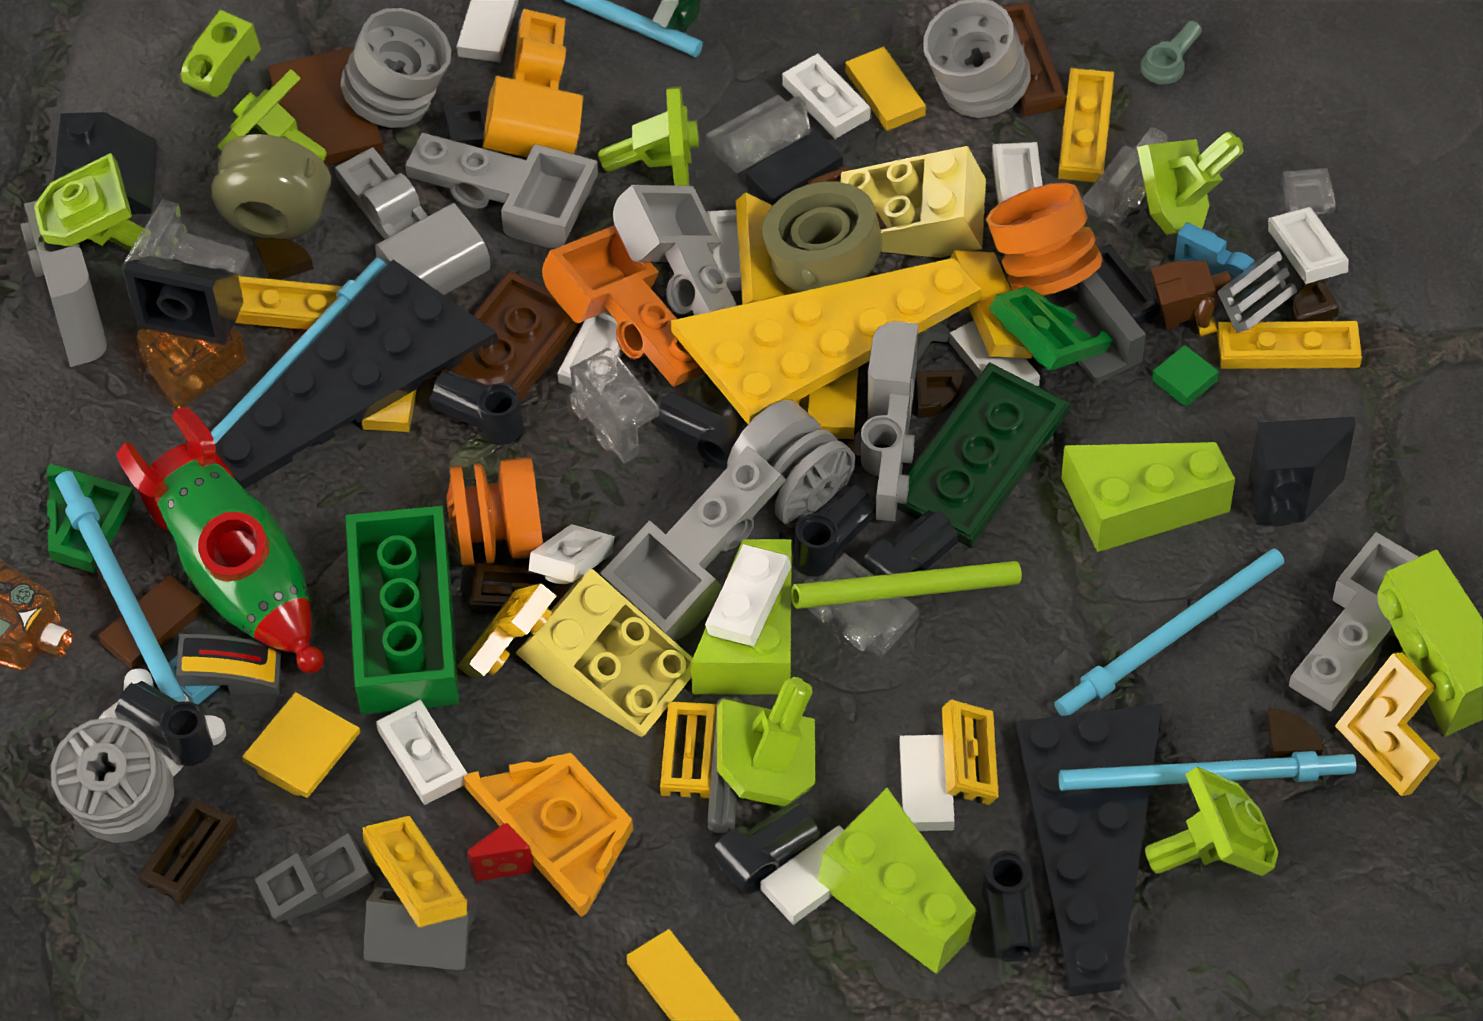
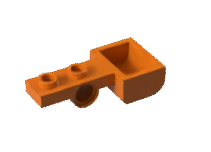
[542,225,705,387]

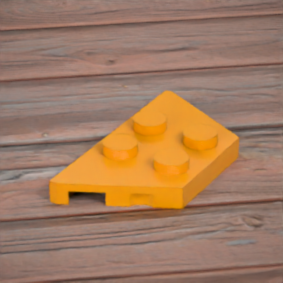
[463,753,633,917]

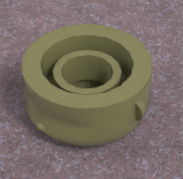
[211,134,331,240]
[762,182,882,292]

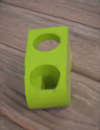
[181,10,261,97]

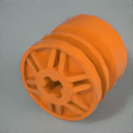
[986,183,1103,296]
[446,456,543,567]

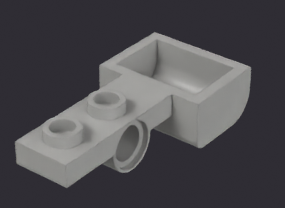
[405,133,598,248]
[335,147,490,295]
[613,185,737,315]
[20,200,107,367]
[861,322,918,521]
[600,446,787,640]
[1289,532,1459,712]

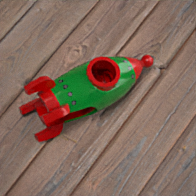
[116,407,324,674]

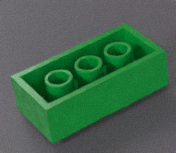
[346,506,460,714]

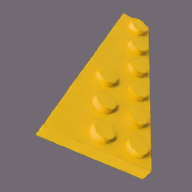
[671,258,981,425]

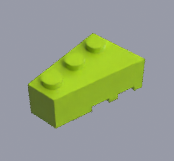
[1061,442,1235,552]
[691,539,792,695]
[1377,549,1483,737]
[817,788,976,974]

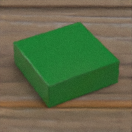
[1152,345,1219,407]

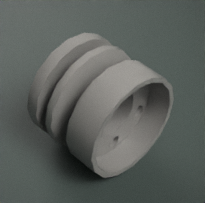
[924,0,1031,118]
[340,8,451,128]
[727,400,855,528]
[51,717,174,843]

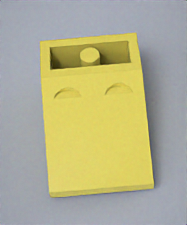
[840,146,986,258]
[516,568,693,738]

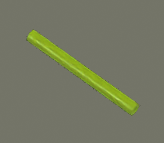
[791,561,1022,609]

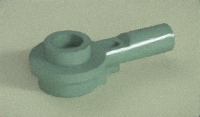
[1141,21,1202,85]

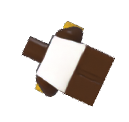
[1151,261,1231,336]

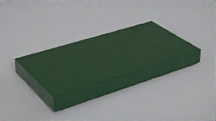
[897,362,1070,548]

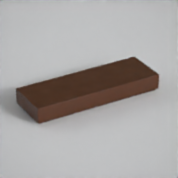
[1003,2,1066,117]

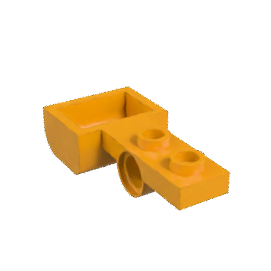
[483,9,583,158]

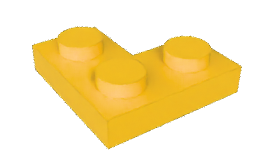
[457,584,556,679]
[1335,653,1441,796]

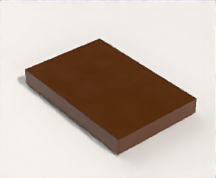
[268,47,384,166]
[434,270,583,401]

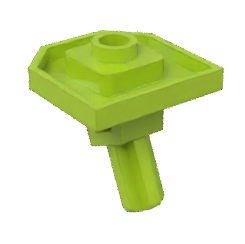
[217,69,327,161]
[598,86,699,186]
[1137,132,1244,235]
[34,153,152,253]
[717,677,815,807]
[1145,766,1279,876]

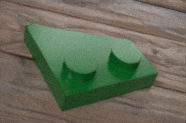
[989,286,1114,371]
[47,464,135,573]

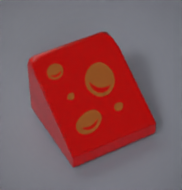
[467,823,533,882]

